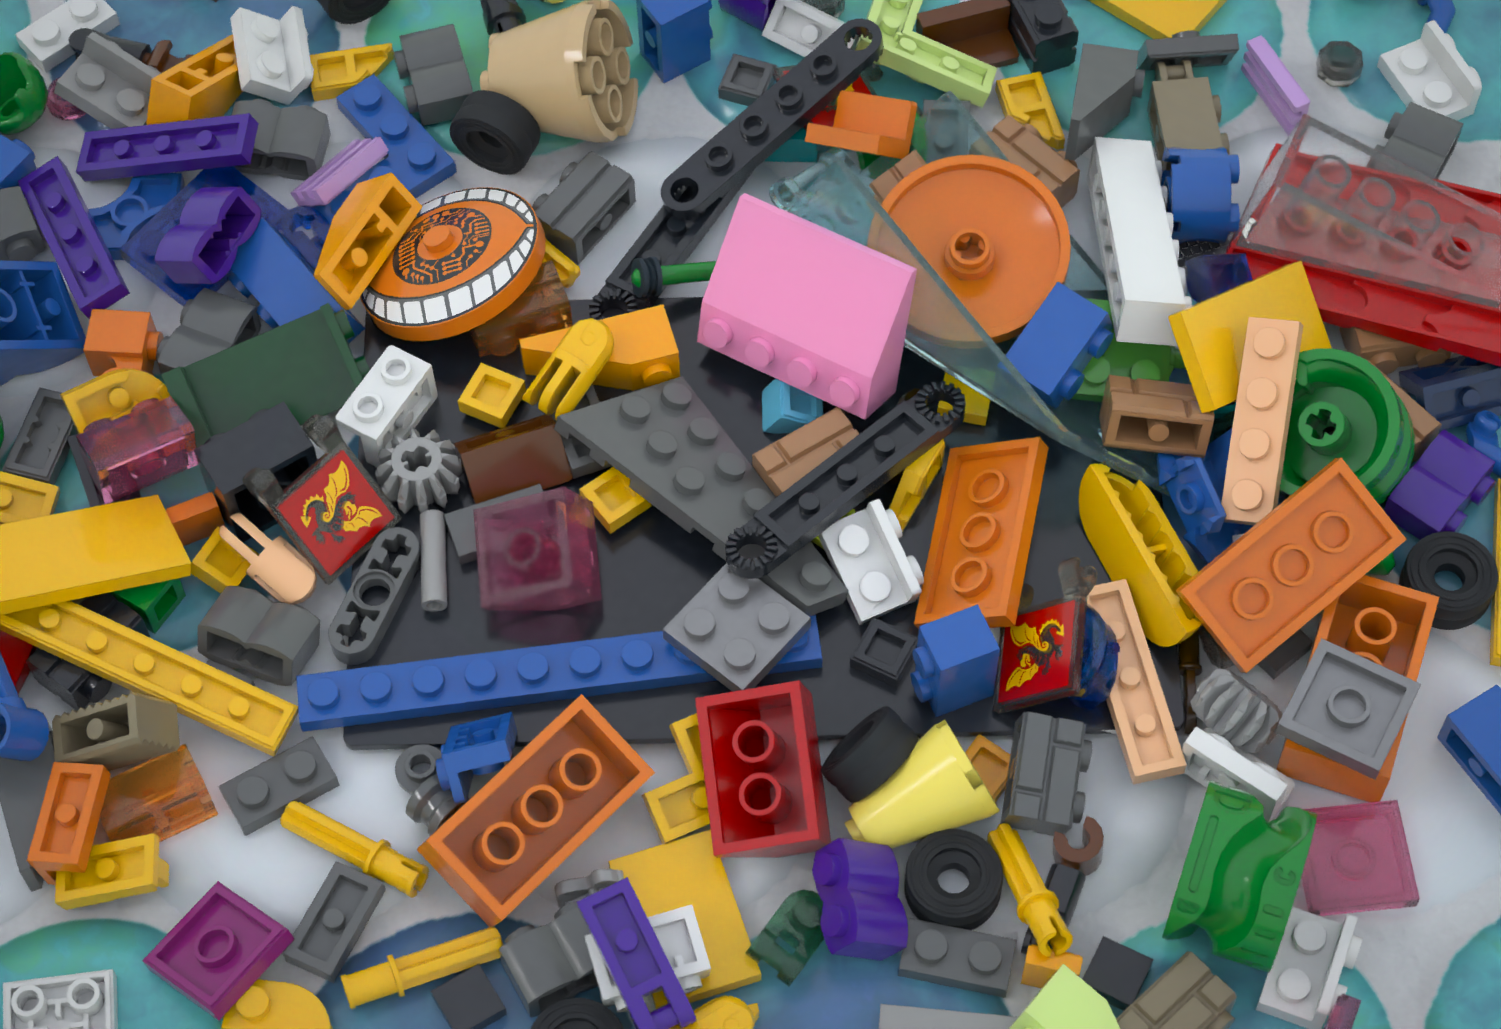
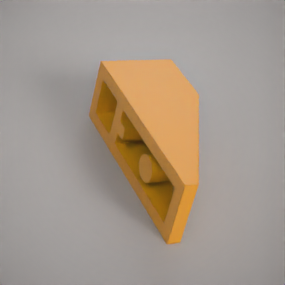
[146,34,243,125]
[313,172,423,310]
[519,304,680,391]

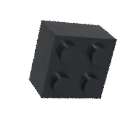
[194,401,319,542]

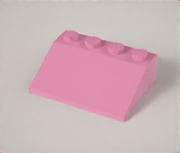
[697,193,917,420]

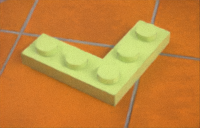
[855,0,997,108]

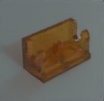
[99,744,218,842]

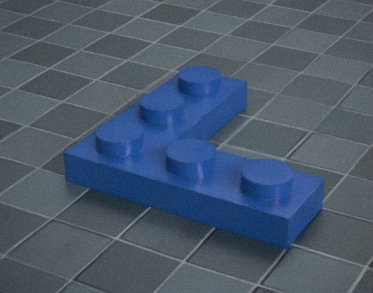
[312,74,457,231]

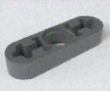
[328,527,421,665]

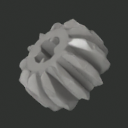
[375,427,463,514]
[1190,669,1282,753]

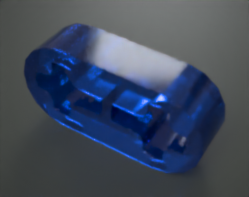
[281,206,331,270]

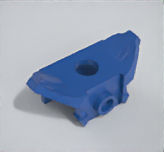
[1156,428,1254,565]

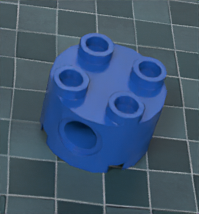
[1160,147,1240,244]

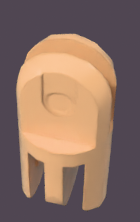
[219,513,317,605]

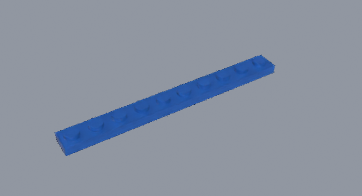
[296,614,823,732]

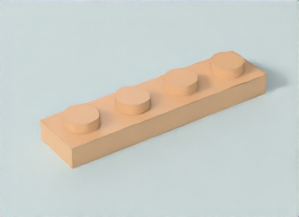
[1221,317,1303,525]
[1074,579,1187,785]

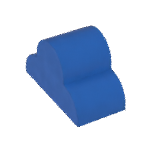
[0,260,86,386]

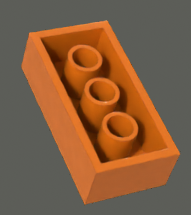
[1276,575,1439,805]
[416,694,655,927]

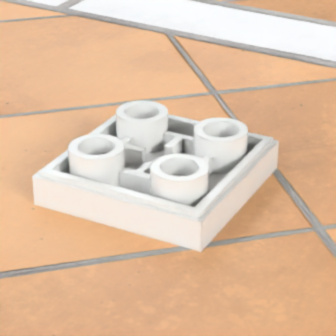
[3,969,118,1029]

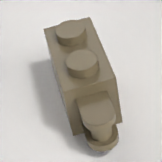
[1147,59,1230,170]

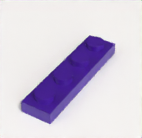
[76,113,259,182]
[18,156,130,319]

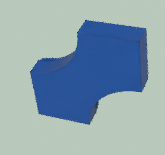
[88,173,185,260]

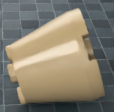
[480,0,638,143]

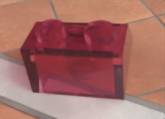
[76,396,198,504]
[473,487,602,610]

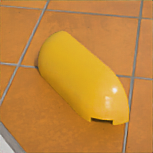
[1079,464,1202,647]

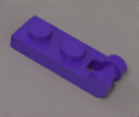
[577,877,697,1029]

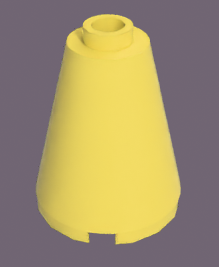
[844,719,1000,849]

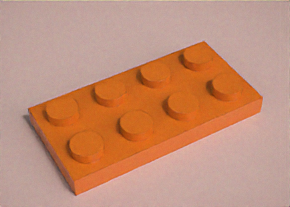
[914,437,1049,629]
[1176,457,1407,673]

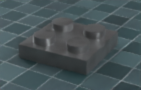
[663,563,811,691]
[1275,638,1421,780]

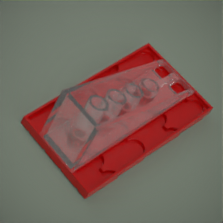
[1208,113,1501,367]

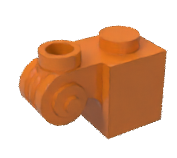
[83,309,164,376]

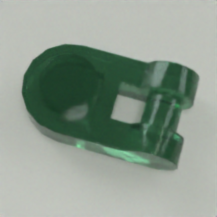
[745,890,824,987]

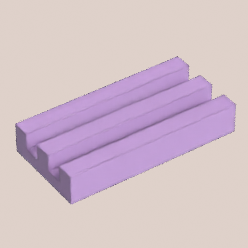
[1241,35,1310,136]
[291,137,389,207]

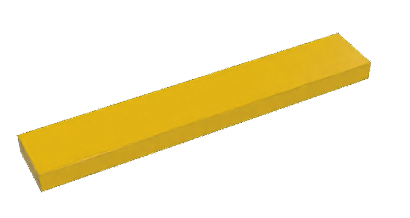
[0,601,299,757]

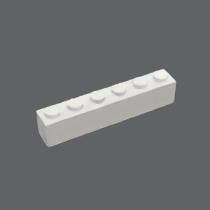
[1087,137,1192,346]

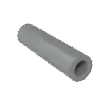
[420,510,447,612]

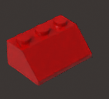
[695,680,831,858]

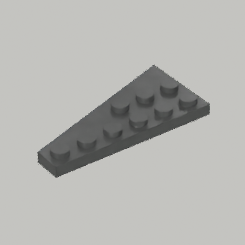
[554,376,849,617]

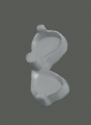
[554,869,624,908]

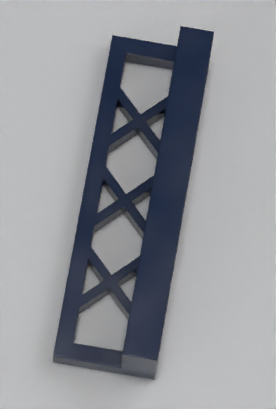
[1398,355,1501,431]

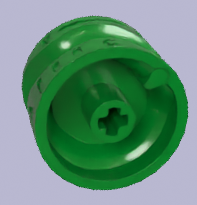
[1279,348,1415,505]
[1162,780,1317,973]

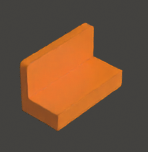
[805,90,917,159]
[27,762,111,885]

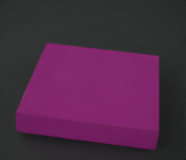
[142,881,294,1021]

